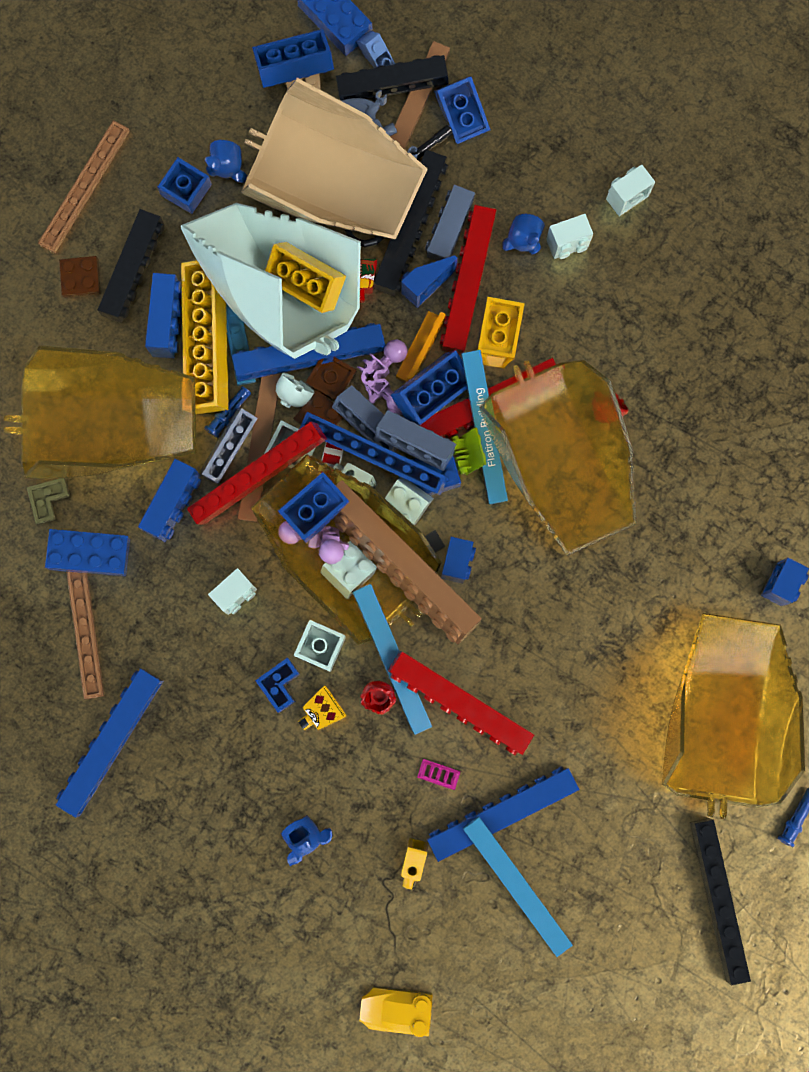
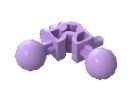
[357,339,408,415]
[278,521,349,564]

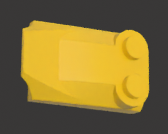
[478,297,525,369]
[359,987,433,1037]

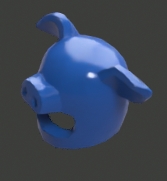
[205,140,248,183]
[502,214,545,254]
[281,815,333,866]

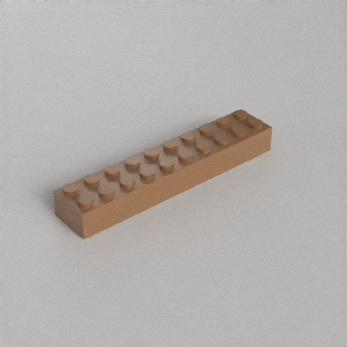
[332,480,482,645]

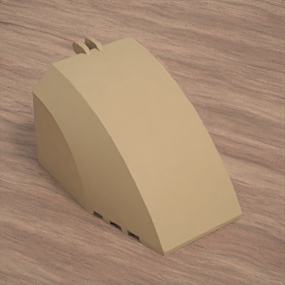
[241,78,427,239]

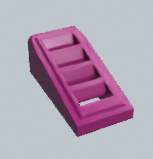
[417,759,461,790]

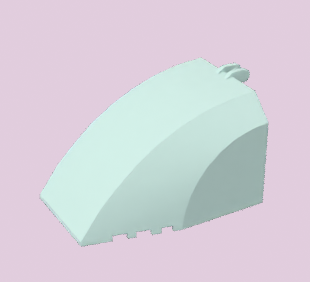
[181,203,361,359]

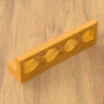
[396,311,446,383]

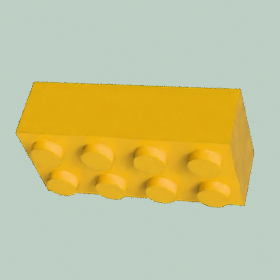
[265,242,346,313]

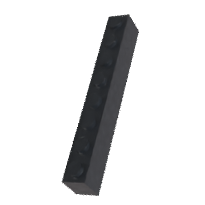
[374,150,449,297]
[690,818,751,986]

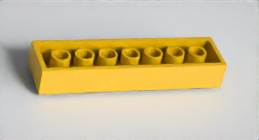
[181,260,229,415]

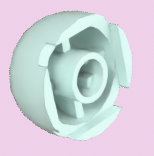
[276,372,314,408]

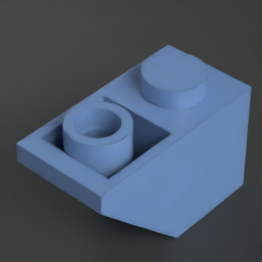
[356,30,395,68]

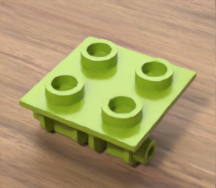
[451,427,486,475]

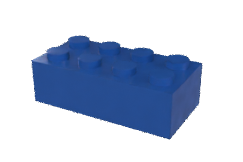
[297,0,373,56]
[252,29,334,88]
[145,273,182,359]
[390,350,467,425]
[138,459,201,542]
[45,529,130,577]

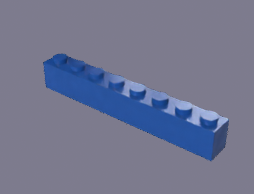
[232,323,385,382]
[299,412,448,495]
[56,669,164,818]
[427,766,580,862]

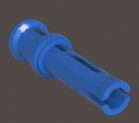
[204,386,251,438]
[777,788,809,848]

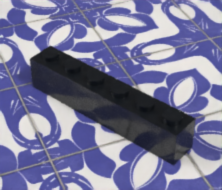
[336,55,449,101]
[97,209,164,323]

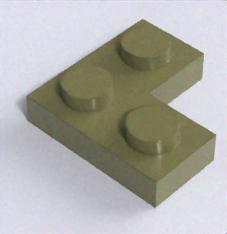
[27,477,70,525]

